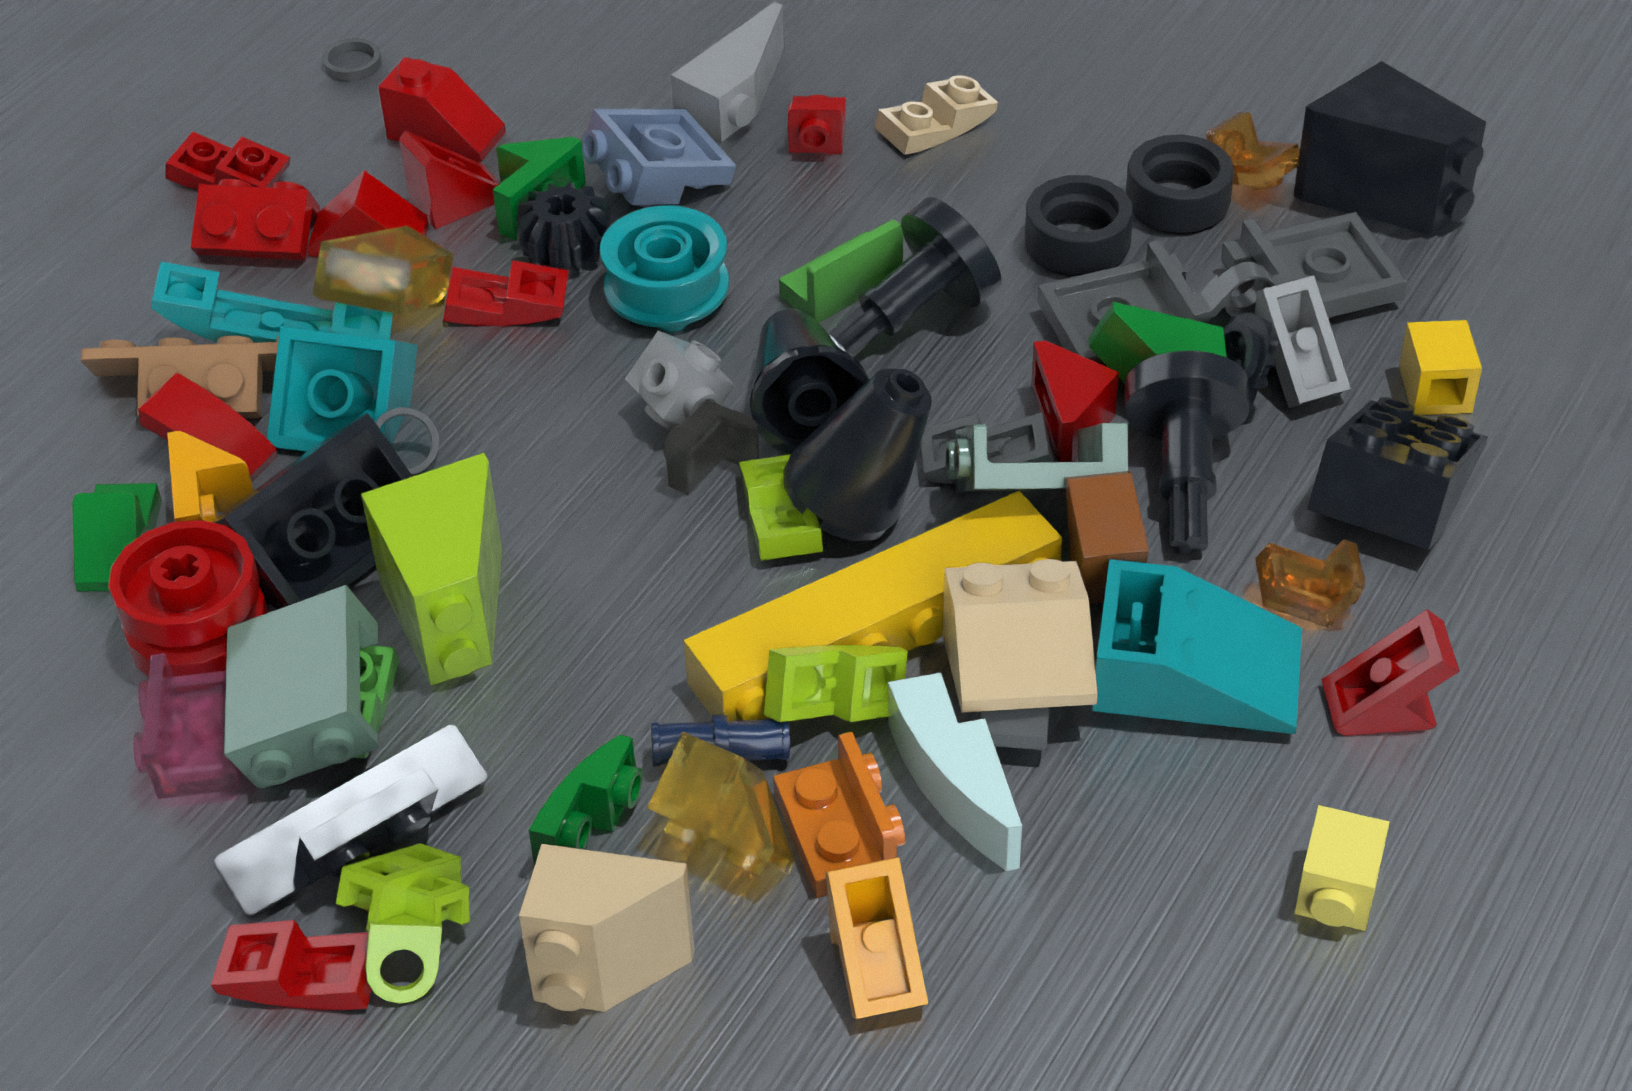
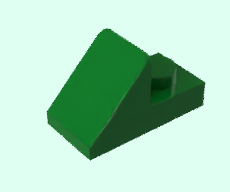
[493,137,586,241]
[72,483,162,591]

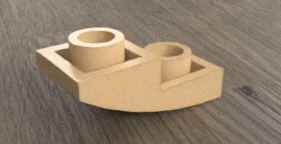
[875,75,999,155]

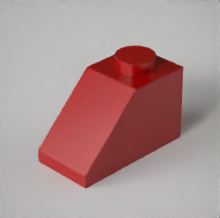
[378,57,506,163]

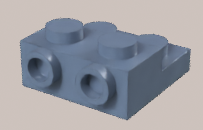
[582,109,737,208]

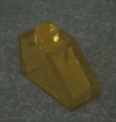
[312,226,454,315]

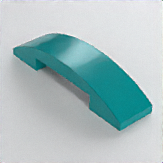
[151,261,394,343]

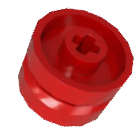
[108,520,268,687]

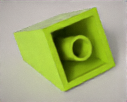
[361,453,503,686]

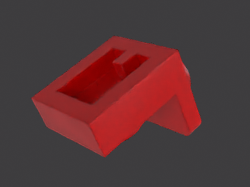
[787,94,846,154]

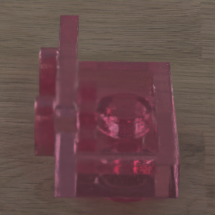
[133,653,241,799]

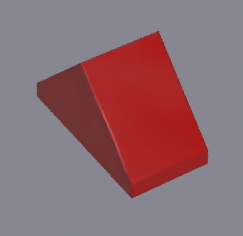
[399,130,500,230]
[307,170,429,259]
[1031,340,1119,462]

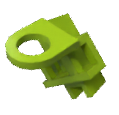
[336,843,470,1004]

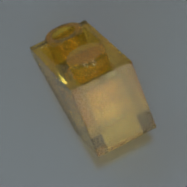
[647,731,794,877]

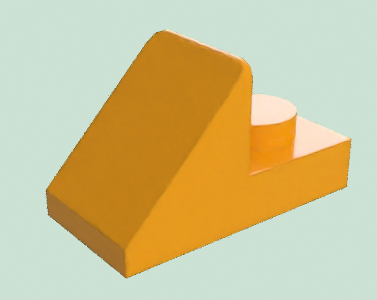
[167,431,254,522]
[826,858,928,1019]

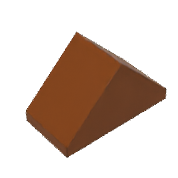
[1065,471,1149,604]

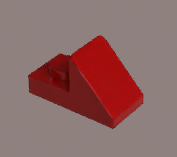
[1321,609,1460,736]

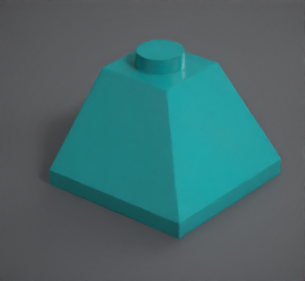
[267,326,418,451]

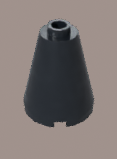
[750,309,869,455]
[783,368,932,541]

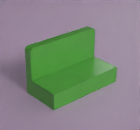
[779,219,903,323]

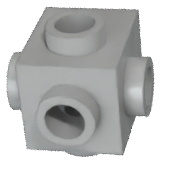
[625,331,735,433]

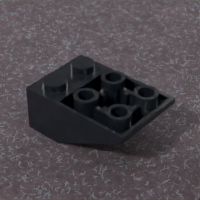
[1307,397,1488,550]

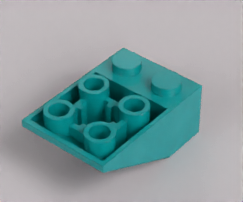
[1092,559,1302,734]

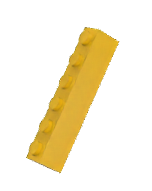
[683,491,1062,721]

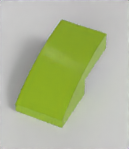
[739,454,823,561]
[764,645,908,722]

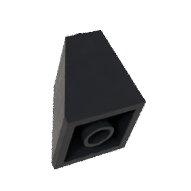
[1293,61,1486,235]

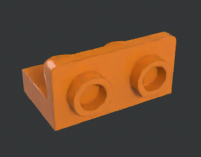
[773,731,905,898]

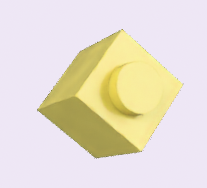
[1295,805,1390,931]

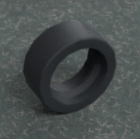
[1126,134,1234,233]
[1025,175,1133,275]

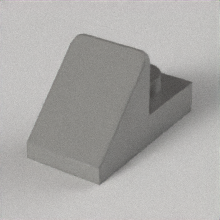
[1255,275,1351,408]

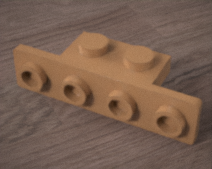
[81,336,279,418]

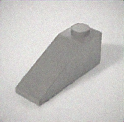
[671,2,784,142]

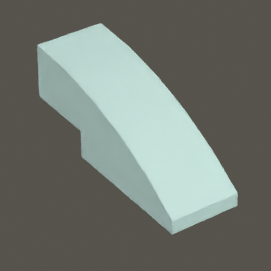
[888,673,1022,871]

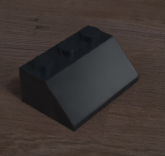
[211,413,413,610]

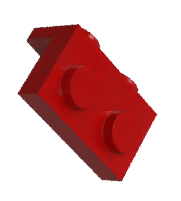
[190,179,321,260]

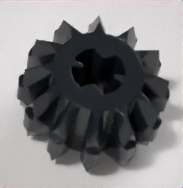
[516,181,611,271]

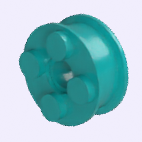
[600,206,729,332]

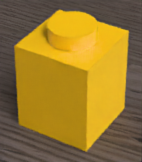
[1399,320,1482,415]

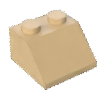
[942,559,1098,713]
[519,844,695,1012]

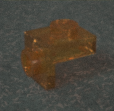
[1206,112,1300,191]
[1255,539,1365,628]

